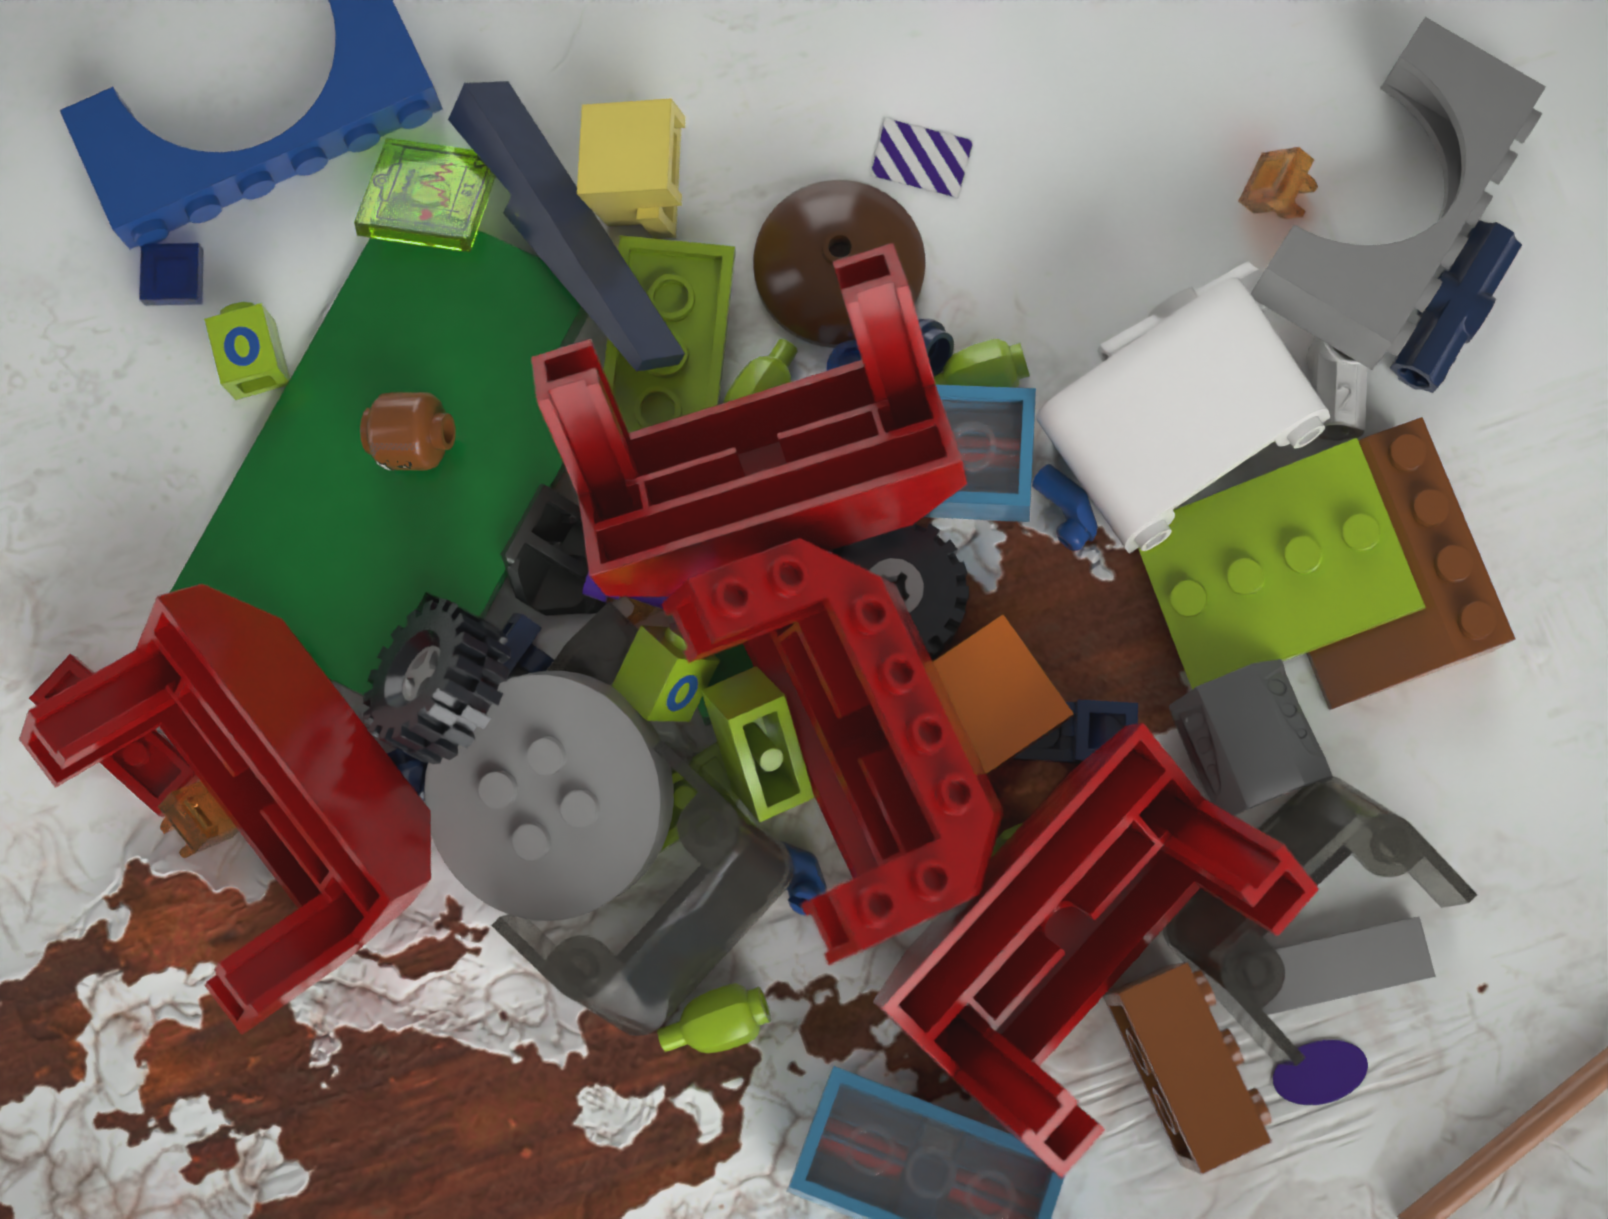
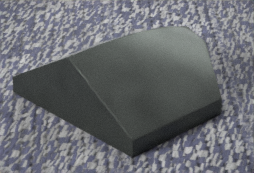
[501,484,610,616]

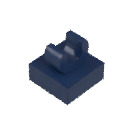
[501,612,554,674]

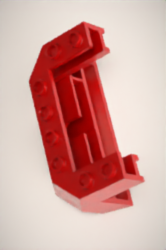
[531,243,967,597]
[661,538,1004,966]
[19,584,431,1035]
[873,723,1320,1179]

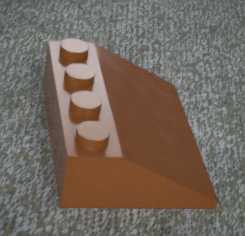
[1306,417,1516,710]

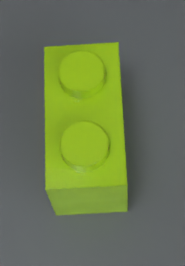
[701,666,815,823]

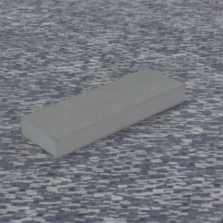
[1238,916,1436,1017]

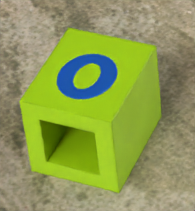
[204,302,290,400]
[612,623,720,722]

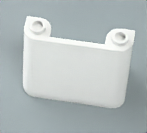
[1036,277,1330,554]

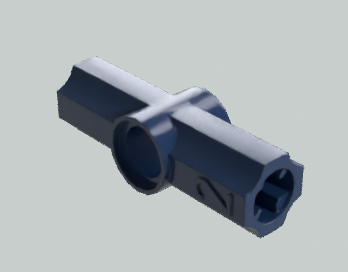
[1390,220,1522,393]

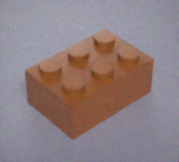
[1103,962,1272,1174]

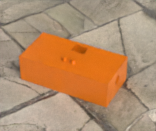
[933,614,1074,776]

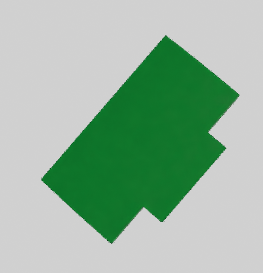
[170,195,589,697]

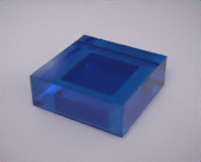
[139,243,204,306]

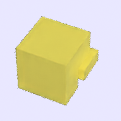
[577,98,686,239]

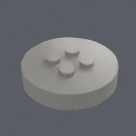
[424,671,674,921]

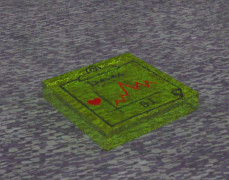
[354,137,496,252]

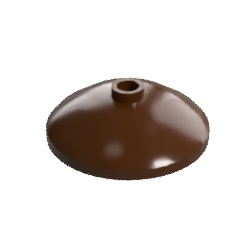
[753,180,926,348]

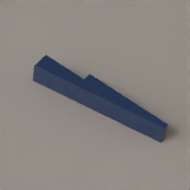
[448,81,685,372]

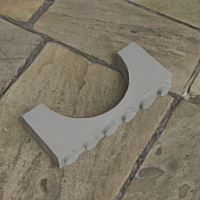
[1250,17,1546,370]

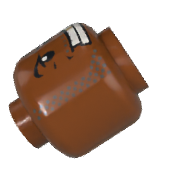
[360,392,456,470]

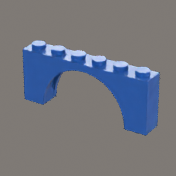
[59,0,443,249]

